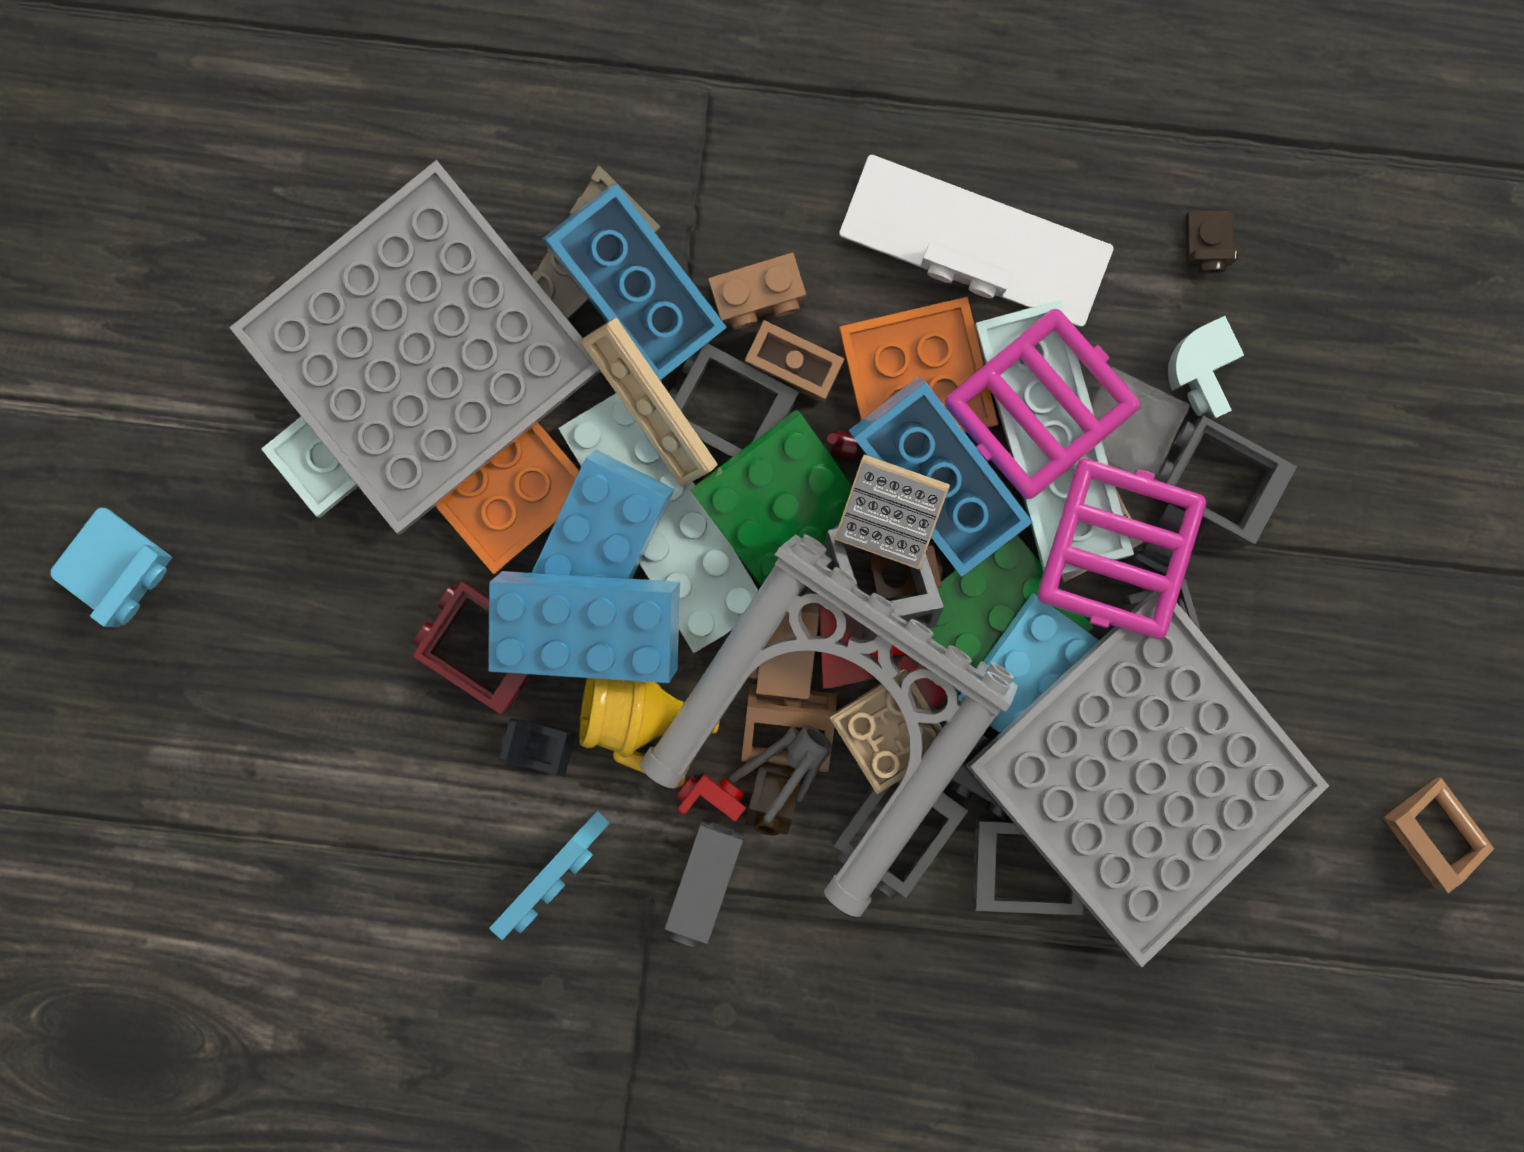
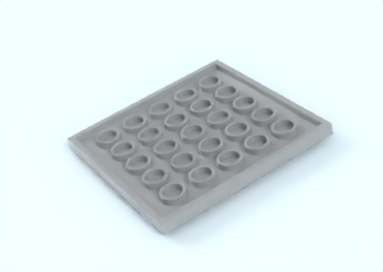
[229,160,601,535]
[965,591,1329,967]

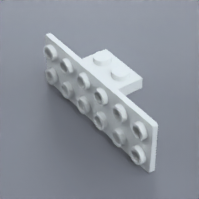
[839,155,1113,327]

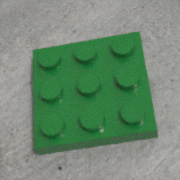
[690,410,852,586]
[929,535,1093,668]

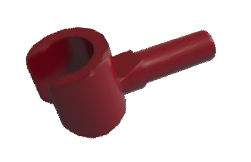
[827,431,858,461]

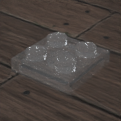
[1091,367,1190,480]

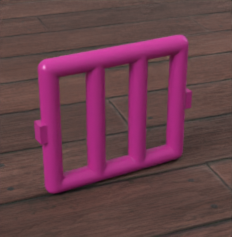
[945,309,1140,499]
[1037,459,1206,639]

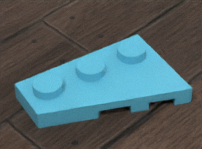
[489,811,610,940]

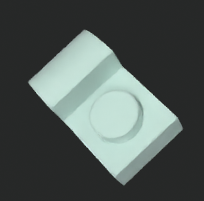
[1168,316,1244,420]

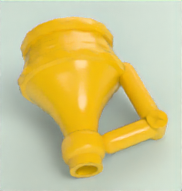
[579,678,719,787]

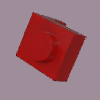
[676,773,746,822]

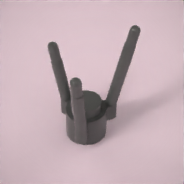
[729,726,832,823]

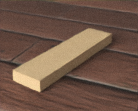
[580,317,718,487]

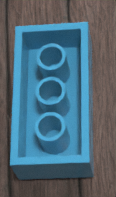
[542,184,727,380]
[849,376,1033,577]
[532,450,675,579]
[489,571,680,683]

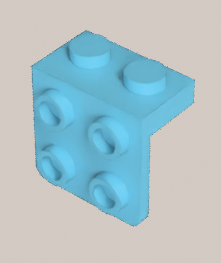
[51,508,173,627]

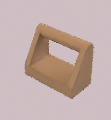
[741,684,837,772]
[1383,777,1494,893]

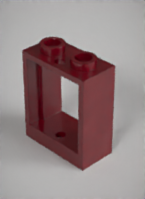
[412,582,532,715]

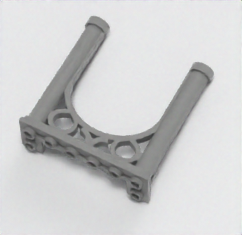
[640,535,1018,917]

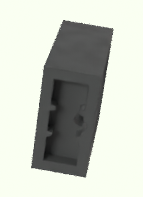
[669,343,799,459]
[1154,416,1297,546]
[824,525,944,640]
[832,779,968,898]
[665,818,744,947]
[972,818,1083,915]

